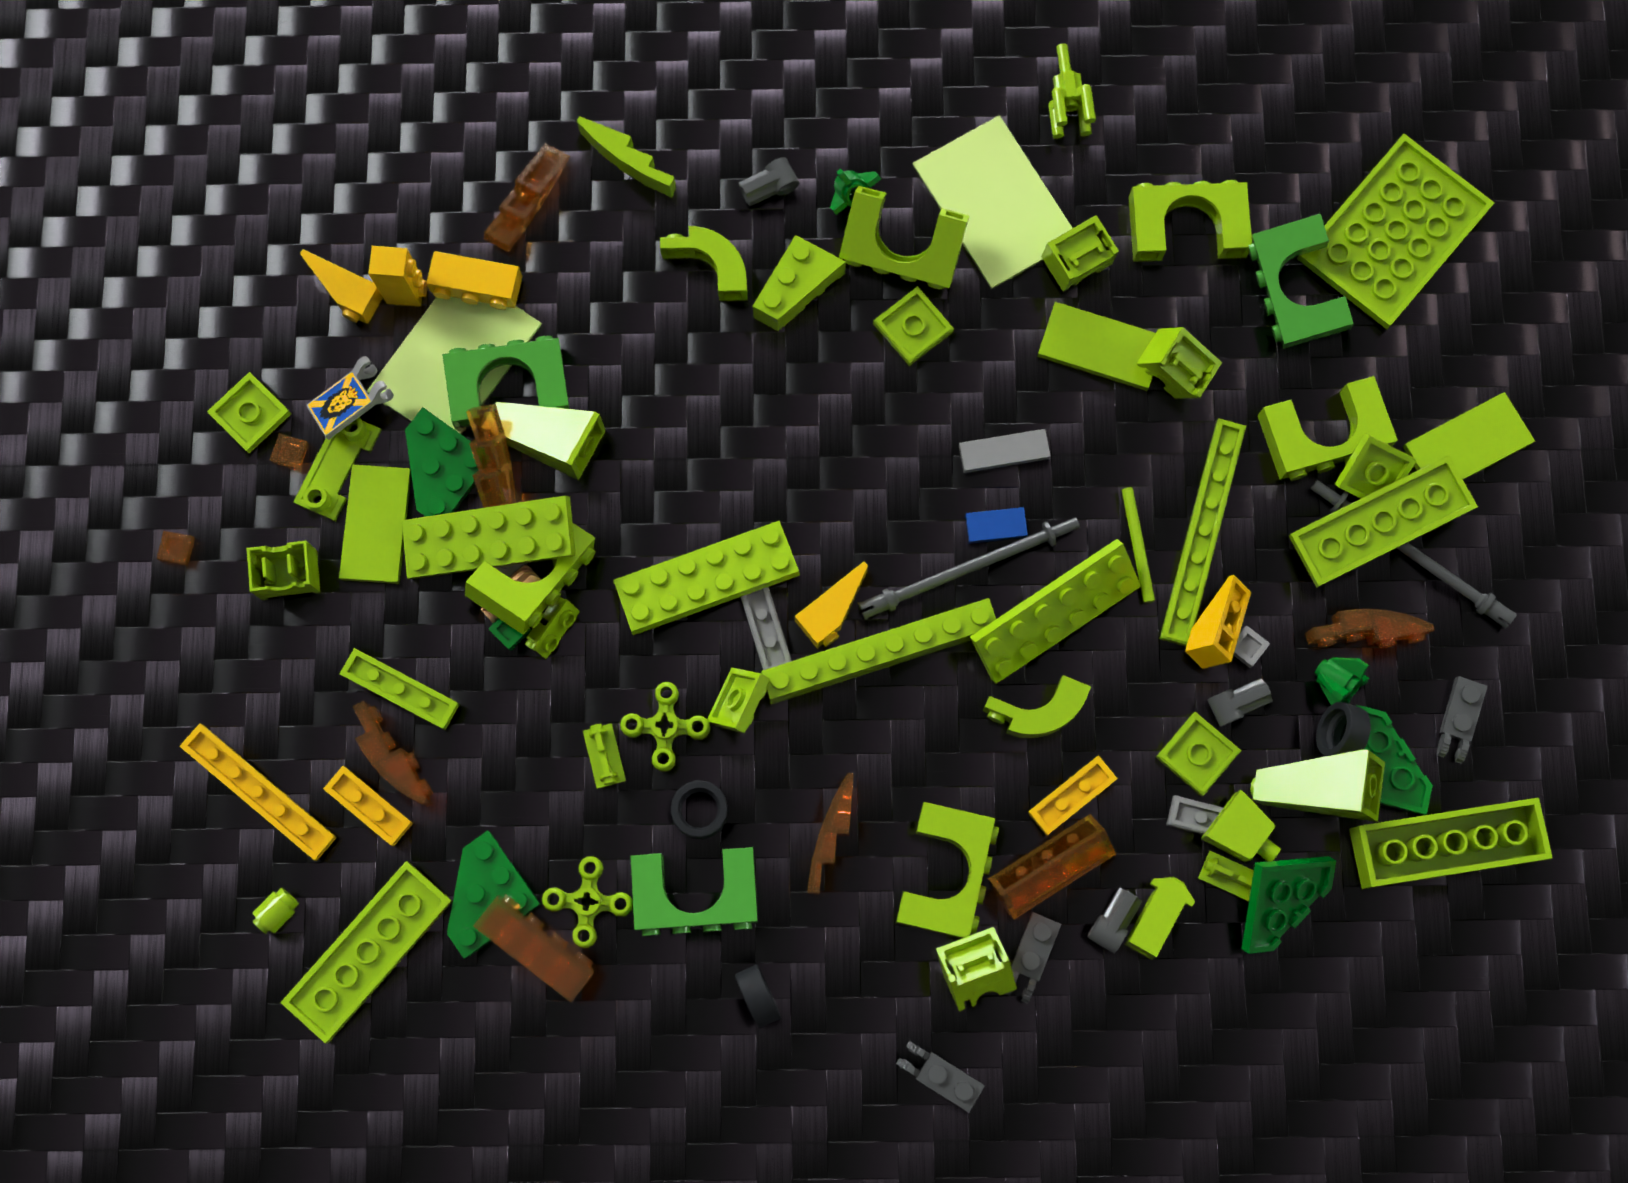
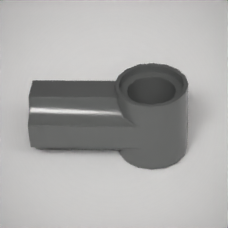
[739,157,800,206]
[1207,678,1273,727]
[1087,888,1142,954]

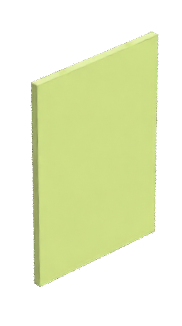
[913,115,1072,289]
[367,297,542,435]

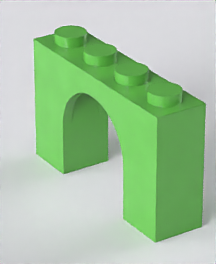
[1248,213,1354,349]
[442,336,570,428]
[631,847,758,936]

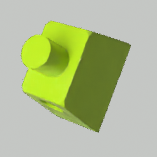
[1201,790,1281,862]

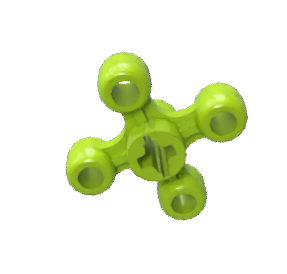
[620,682,710,772]
[542,856,633,949]

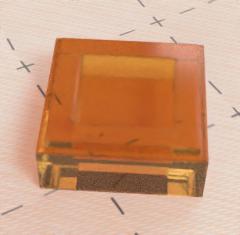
[270,433,309,470]
[156,531,195,566]

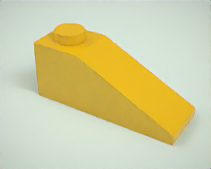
[300,249,383,324]
[795,561,868,649]
[1185,575,1251,669]

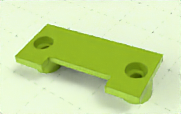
[293,417,382,522]

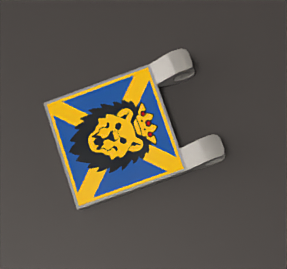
[306,356,394,440]

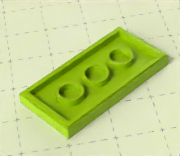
[1037,302,1155,391]
[1402,392,1535,480]
[339,465,412,584]

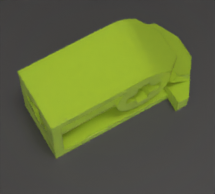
[1124,877,1195,959]

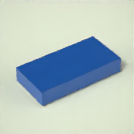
[965,507,1028,544]

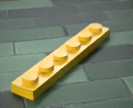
[180,723,337,861]

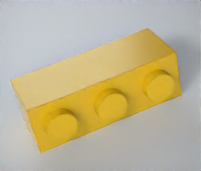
[368,246,427,307]
[426,251,523,310]

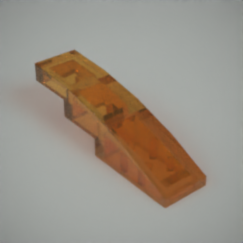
[484,143,569,252]
[466,404,516,508]
[807,773,854,895]

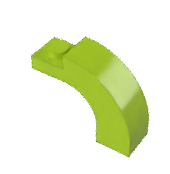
[660,226,748,301]
[983,675,1091,738]

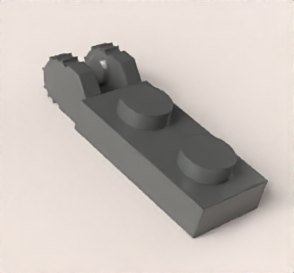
[1436,676,1488,764]
[1006,912,1061,1004]
[896,1041,985,1113]

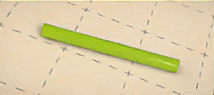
[1121,487,1155,603]

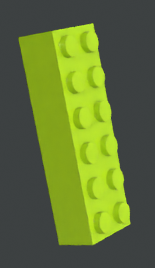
[1349,797,1553,889]

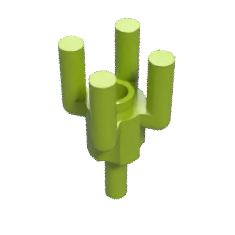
[1048,44,1096,139]

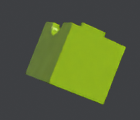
[1041,215,1119,292]
[1136,327,1222,399]
[246,540,321,600]
[936,927,1017,1011]

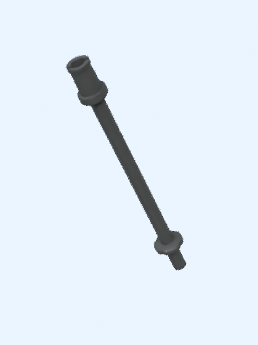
[1311,480,1517,629]
[858,517,1080,620]

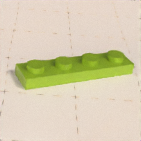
[339,648,460,730]

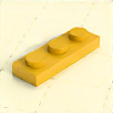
[1028,755,1118,836]
[323,766,413,847]

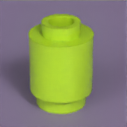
[253,887,299,934]

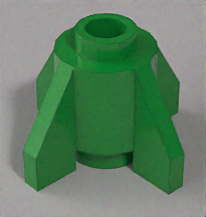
[830,168,881,215]
[1315,657,1369,705]

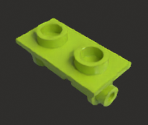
[525,597,580,660]
[583,723,626,789]
[1198,851,1254,902]

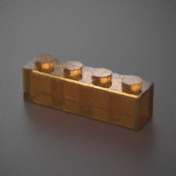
[989,814,1116,919]
[473,894,594,1002]

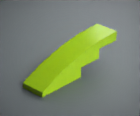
[577,116,676,197]

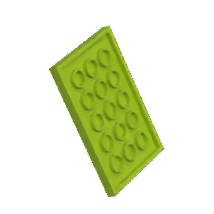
[1297,134,1494,329]

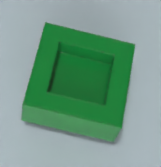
[488,619,531,651]

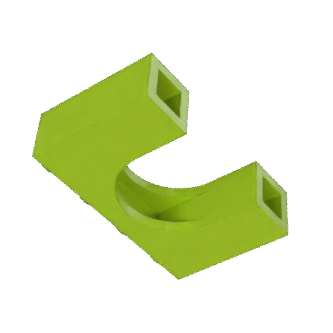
[1129,180,1252,262]
[839,186,970,289]
[1257,376,1398,481]
[465,499,596,635]
[896,802,999,939]

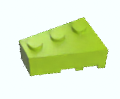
[752,235,846,331]

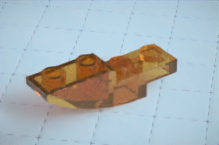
[1305,609,1435,649]
[353,701,433,807]

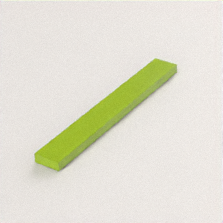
[1159,418,1246,647]

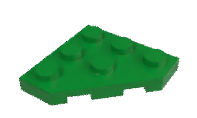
[405,407,494,517]
[1355,704,1433,816]
[447,830,541,959]
[1242,856,1336,954]

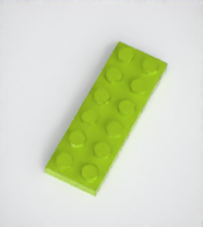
[1289,455,1478,588]
[402,496,576,579]
[613,521,800,635]
[970,539,1141,684]
[280,861,453,1044]

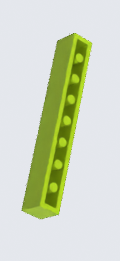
[761,598,996,705]

